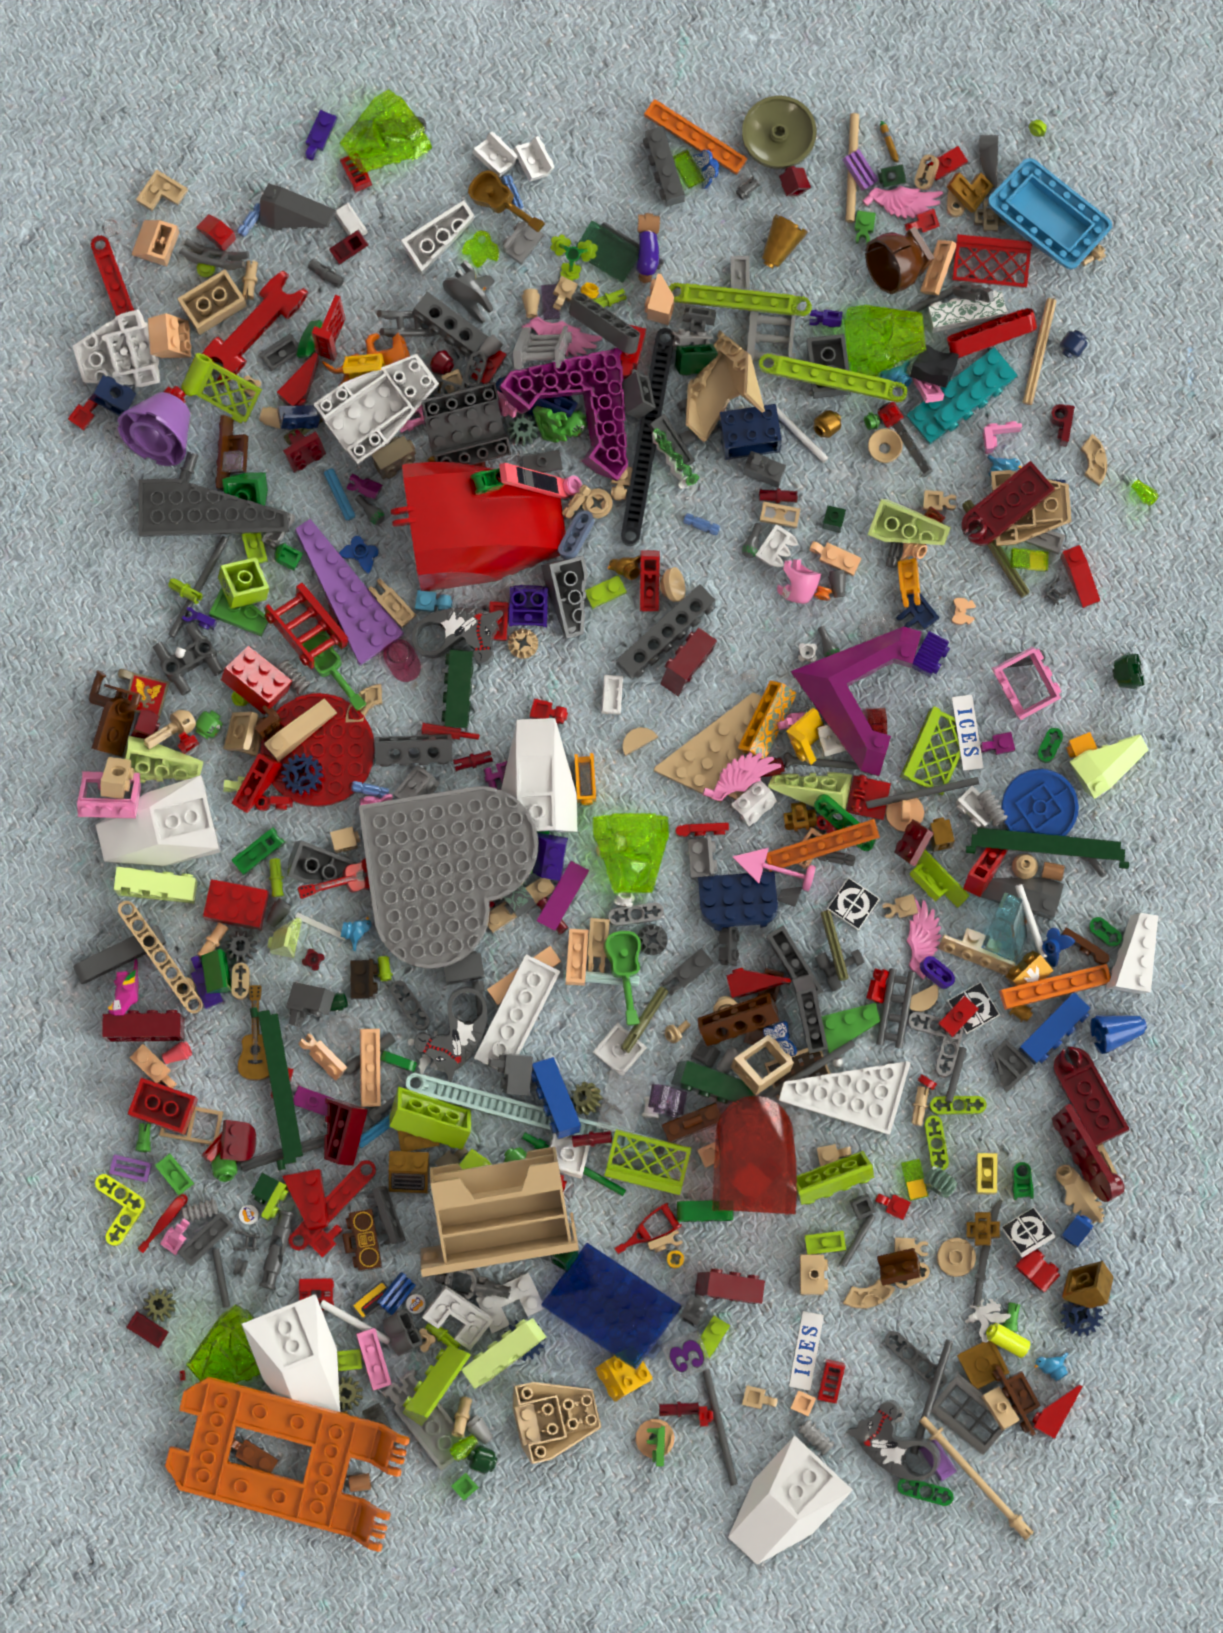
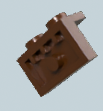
[255,705,282,742]
[877,1248,920,1286]

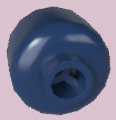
[1060,330,1088,359]

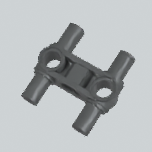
[153,622,224,696]

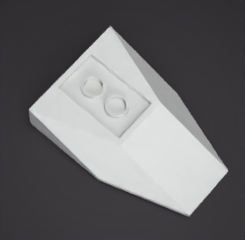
[96,775,221,866]
[242,1294,340,1412]
[728,1435,853,1565]

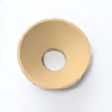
[868,429,903,463]
[659,567,685,602]

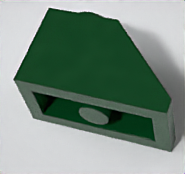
[674,344,718,376]

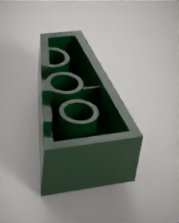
[441,649,474,728]
[671,1060,756,1111]

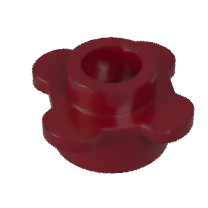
[302,948,325,971]

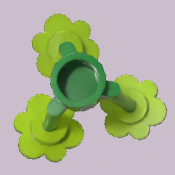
[550,234,598,281]

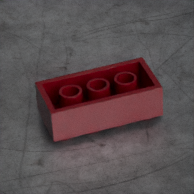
[102,1010,185,1042]

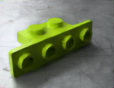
[909,849,970,908]

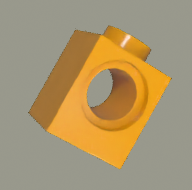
[1066,732,1098,759]

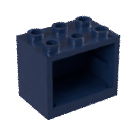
[719,404,782,460]

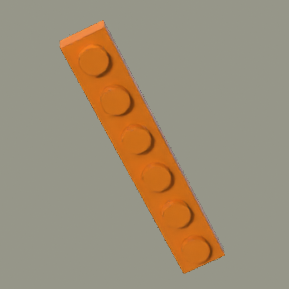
[644,99,747,175]
[766,819,880,872]
[999,964,1111,1010]

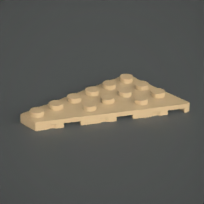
[654,692,762,803]

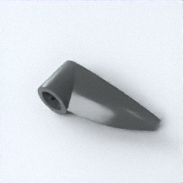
[979,135,998,188]

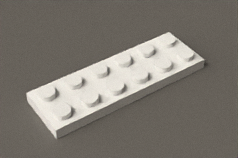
[474,954,560,1070]

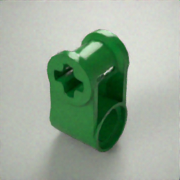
[470,468,505,495]
[1012,1162,1034,1200]

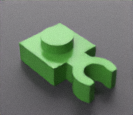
[855,210,876,245]

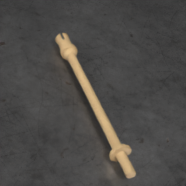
[919,1416,1034,1540]

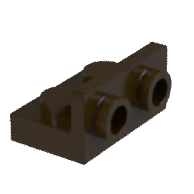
[350,958,378,1000]

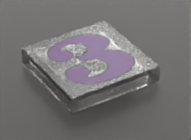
[661,1330,712,1381]

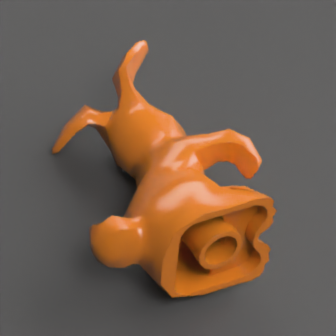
[322,332,410,386]

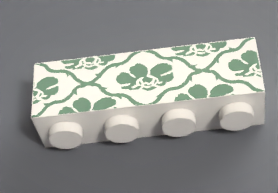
[927,291,1007,333]

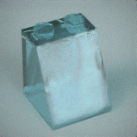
[981,892,1027,963]

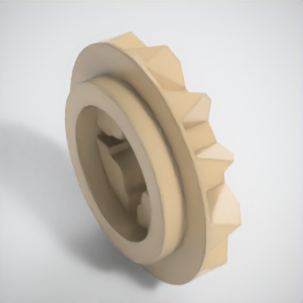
[582,488,613,519]
[508,628,538,659]

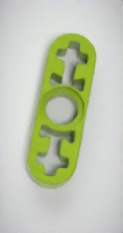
[930,1096,987,1115]
[924,1115,949,1170]

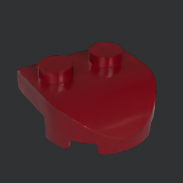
[220,1120,257,1162]

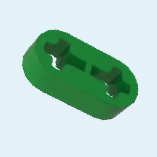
[1037,728,1063,763]
[1089,917,1122,948]
[380,1051,417,1072]

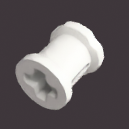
[642,1097,661,1119]

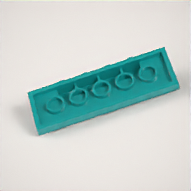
[906,347,1018,445]

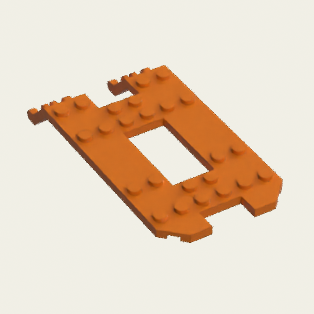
[165,1376,410,1552]

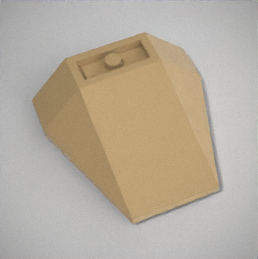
[513,1382,601,1464]

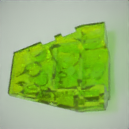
[339,89,432,173]
[844,305,926,377]
[592,813,669,893]
[186,1304,261,1383]

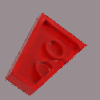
[282,1169,328,1230]

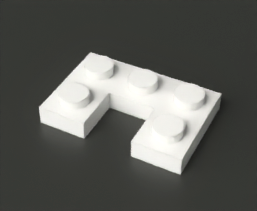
[476,1273,545,1334]
[422,1286,493,1350]

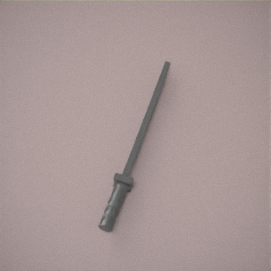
[973,1199,1002,1307]

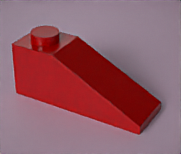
[277,352,320,406]
[1060,545,1101,608]
[640,550,660,611]
[231,753,283,813]
[963,848,1008,898]
[726,968,791,998]
[1032,1385,1083,1439]

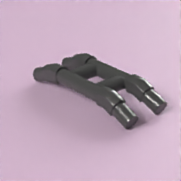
[179,238,250,270]
[377,310,439,338]

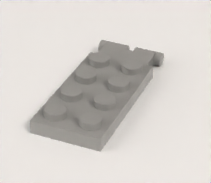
[382,1369,473,1471]

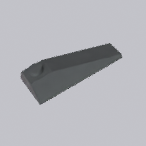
[287,840,358,884]

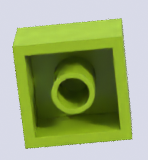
[218,557,269,609]

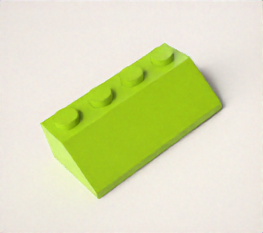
[389,1087,471,1150]
[791,1151,874,1205]
[402,1346,471,1426]

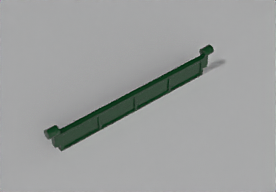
[965,827,1129,869]
[250,1007,303,1171]

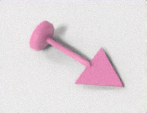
[733,848,816,892]

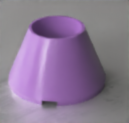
[117,392,190,466]

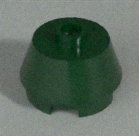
[1112,652,1145,690]

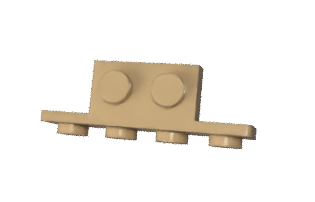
[938,928,1016,975]

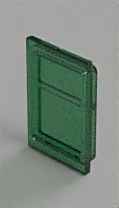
[576,220,639,283]

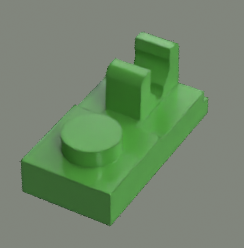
[155,1153,194,1195]
[647,1426,665,1467]

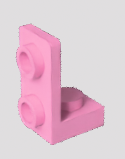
[983,421,1022,454]

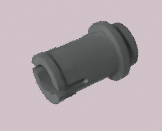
[736,176,760,200]

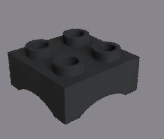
[910,343,959,388]

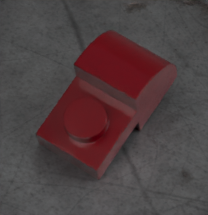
[329,229,369,265]

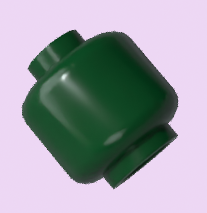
[467,1445,498,1474]

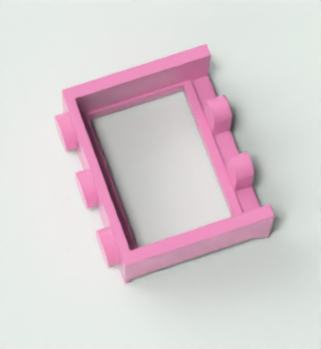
[991,646,1061,720]
[77,771,141,819]

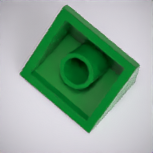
[201,949,232,993]

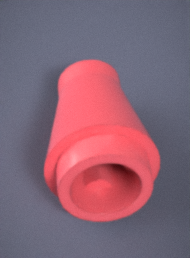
[162,1041,192,1064]

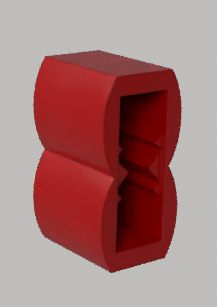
[1014,1249,1060,1293]

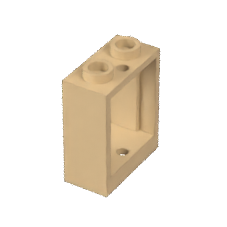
[731,1035,794,1095]

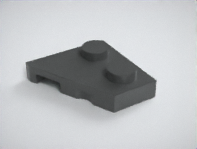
[992,1039,1034,1093]

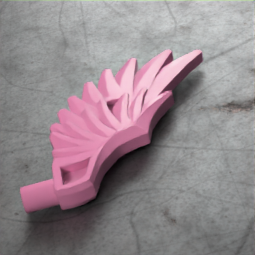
[862,185,943,219]
[522,317,602,357]
[703,752,781,801]
[906,898,942,980]

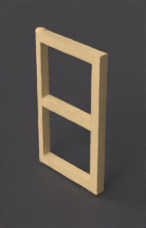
[159,1107,223,1145]

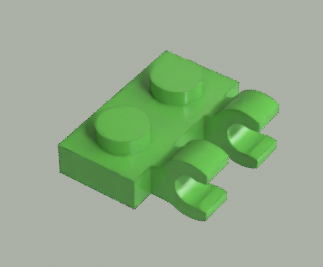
[532,406,573,443]

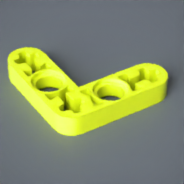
[95,1174,146,1246]

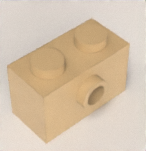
[800,1255,828,1295]

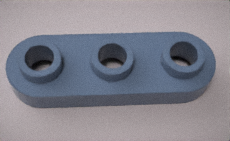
[558,511,594,560]

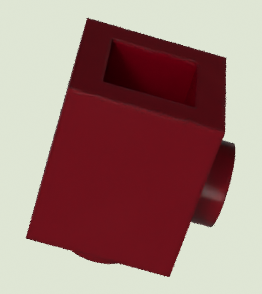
[779,166,811,196]
[131,709,160,739]

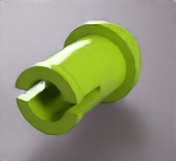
[377,956,393,982]

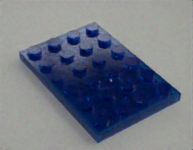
[541,1243,682,1370]

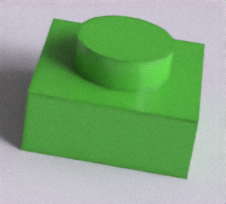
[451,1473,479,1501]

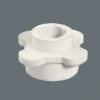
[798,643,817,662]
[614,890,635,908]

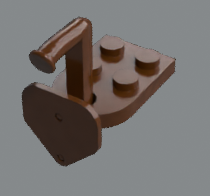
[89,670,142,757]

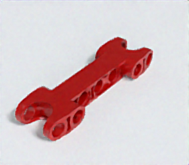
[202,271,308,386]

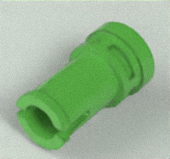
[135,1123,151,1152]
[1002,1302,1021,1333]

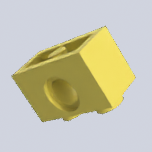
[976,1153,997,1195]

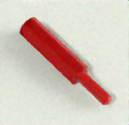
[421,723,480,740]

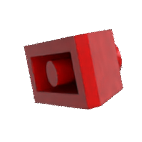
[196,214,236,251]

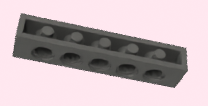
[616,584,716,680]

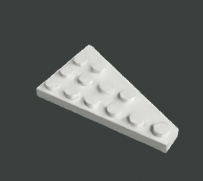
[778,1061,911,1135]

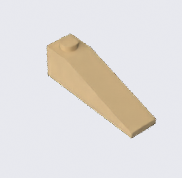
[264,698,337,762]

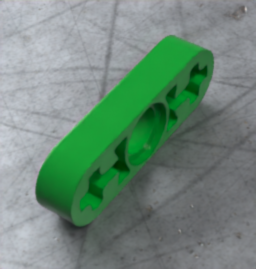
[897,1478,954,1506]

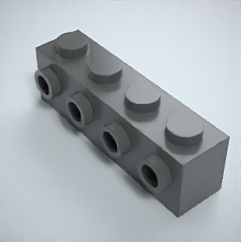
[643,126,685,207]

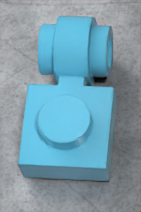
[415,590,452,613]

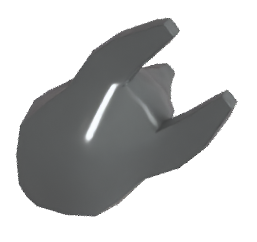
[442,260,495,324]

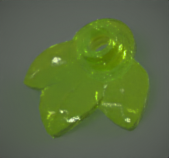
[462,230,499,268]

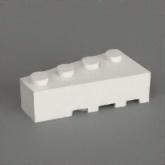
[401,200,474,276]
[1106,913,1158,994]

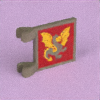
[118,669,170,719]

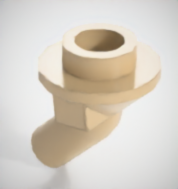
[1081,244,1106,266]
[665,1020,691,1044]

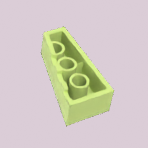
[114,867,197,904]
[461,1318,546,1389]

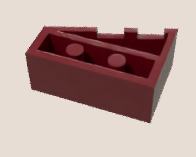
[660,628,717,697]
[324,1098,368,1166]
[694,1268,765,1304]

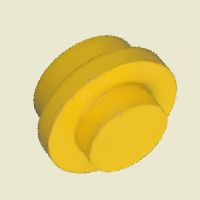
[580,282,599,299]

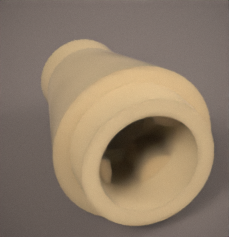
[521,289,540,318]

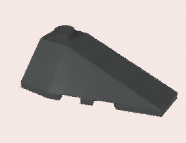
[260,183,336,230]
[541,556,588,639]
[981,878,1064,920]

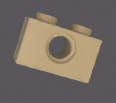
[101,757,134,799]

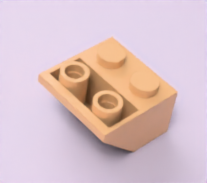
[132,220,180,267]
[645,274,674,325]
[148,313,191,358]

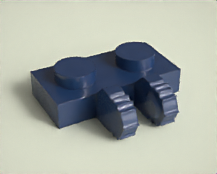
[896,592,940,630]

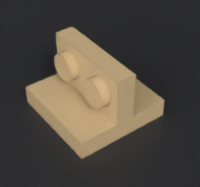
[223,712,262,756]

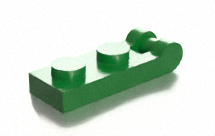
[231,827,286,876]

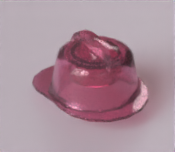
[383,639,421,682]

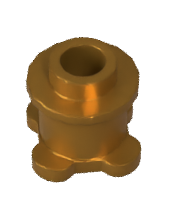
[1009,1005,1033,1023]

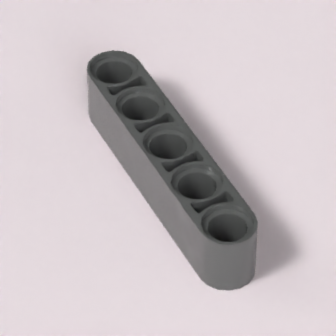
[569,293,640,354]
[73,925,167,984]

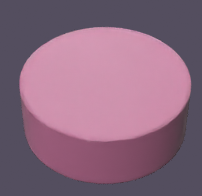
[563,476,582,496]

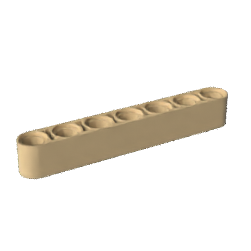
[118,901,203,1014]

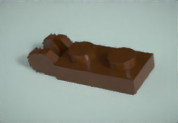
[1061,928,1110,965]

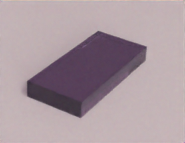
[541,284,560,320]

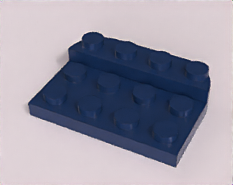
[698,871,778,931]

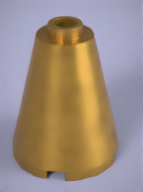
[762,214,808,269]

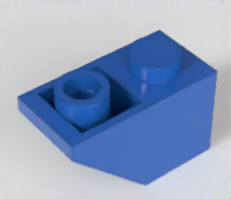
[1060,1214,1094,1248]

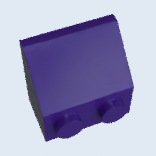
[532,832,568,881]

